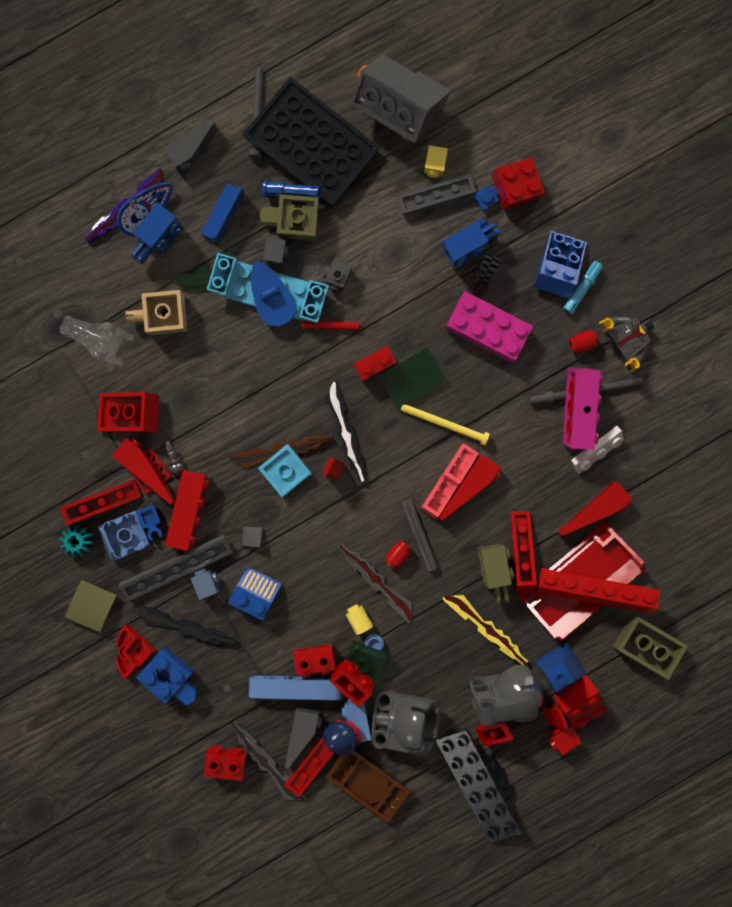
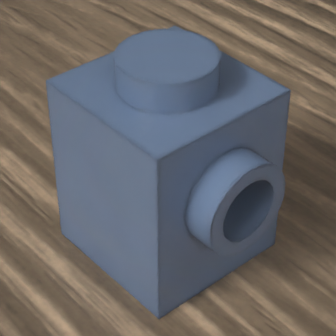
[191,568,220,600]

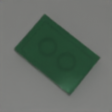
[378,347,446,409]

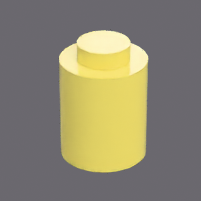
[346,604,373,635]

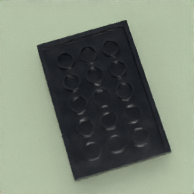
[243,76,380,208]

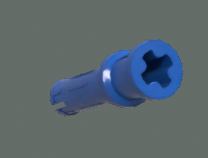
[262,180,321,199]

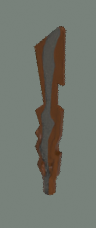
[230,434,333,469]

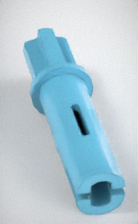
[563,261,603,314]

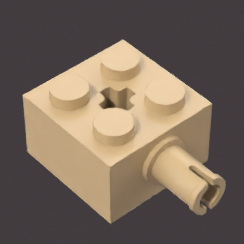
[125,290,188,335]

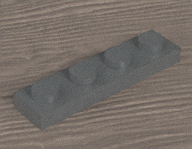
[397,174,476,215]

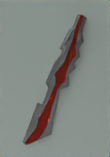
[337,543,412,623]

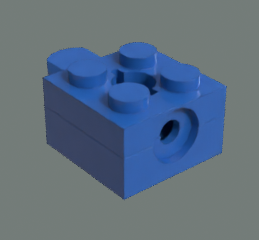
[131,203,182,265]
[442,221,502,268]
[136,645,197,705]

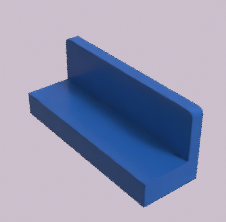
[201,183,245,244]

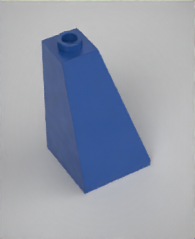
[534,641,587,694]

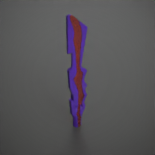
[84,169,162,243]

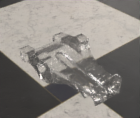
[60,316,135,366]

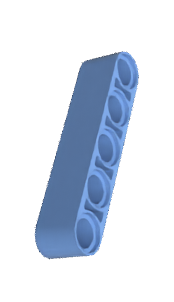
[249,676,343,700]

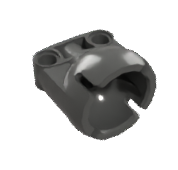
[372,690,440,756]

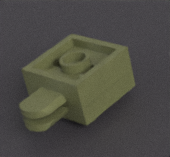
[260,195,319,241]
[477,543,514,605]

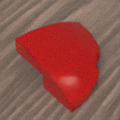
[116,625,156,680]

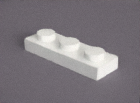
[571,426,624,474]

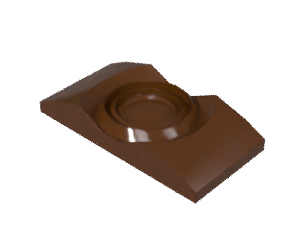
[325,749,411,823]

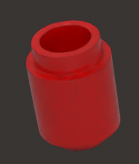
[569,329,599,353]
[385,540,412,569]

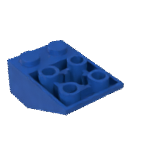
[533,231,587,299]

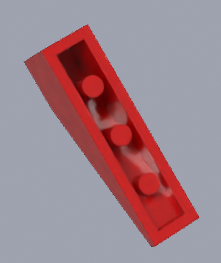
[112,438,176,505]
[438,454,501,520]
[59,479,141,527]
[557,481,633,536]
[510,511,537,592]

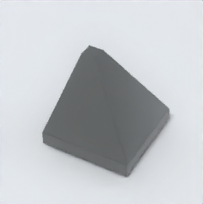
[242,526,262,547]

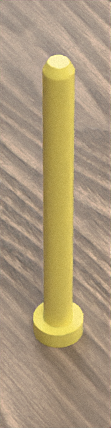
[401,404,490,446]

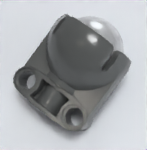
[469,665,544,725]

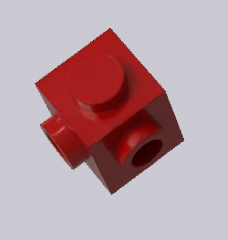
[549,722,582,755]

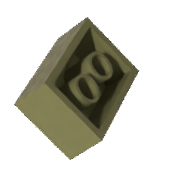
[613,613,688,680]

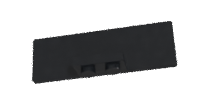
[436,729,522,843]

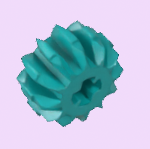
[59,525,93,558]

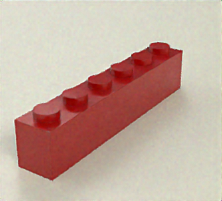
[537,568,660,614]

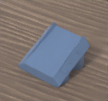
[98,511,150,562]

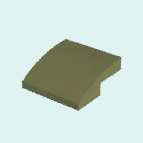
[65,580,117,633]

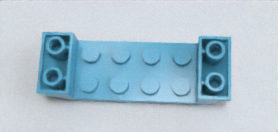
[207,253,329,323]

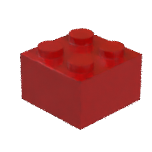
[491,157,545,211]
[553,675,607,731]

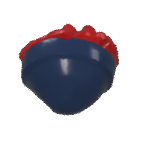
[323,719,362,755]

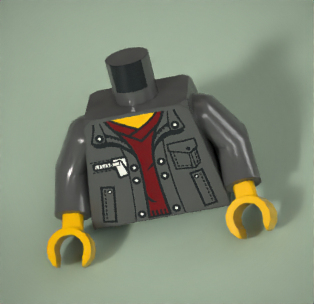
[599,317,654,373]

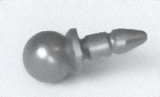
[166,441,185,476]

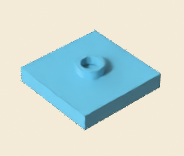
[258,444,312,498]

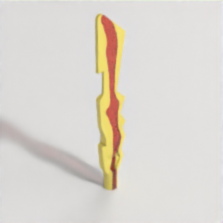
[443,595,528,666]

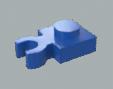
[472,185,499,212]
[136,504,163,541]

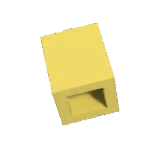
[424,145,448,178]

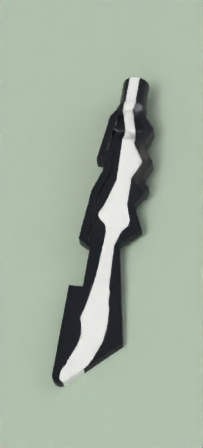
[325,381,367,482]

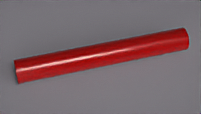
[302,321,359,330]

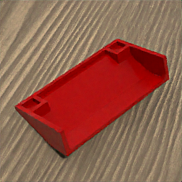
[518,522,646,644]

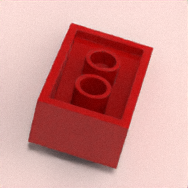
[97,392,160,433]

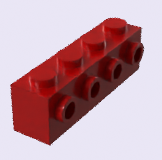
[165,470,210,551]

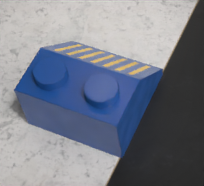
[228,567,282,621]

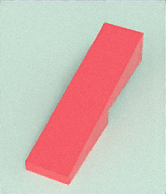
[420,443,479,520]

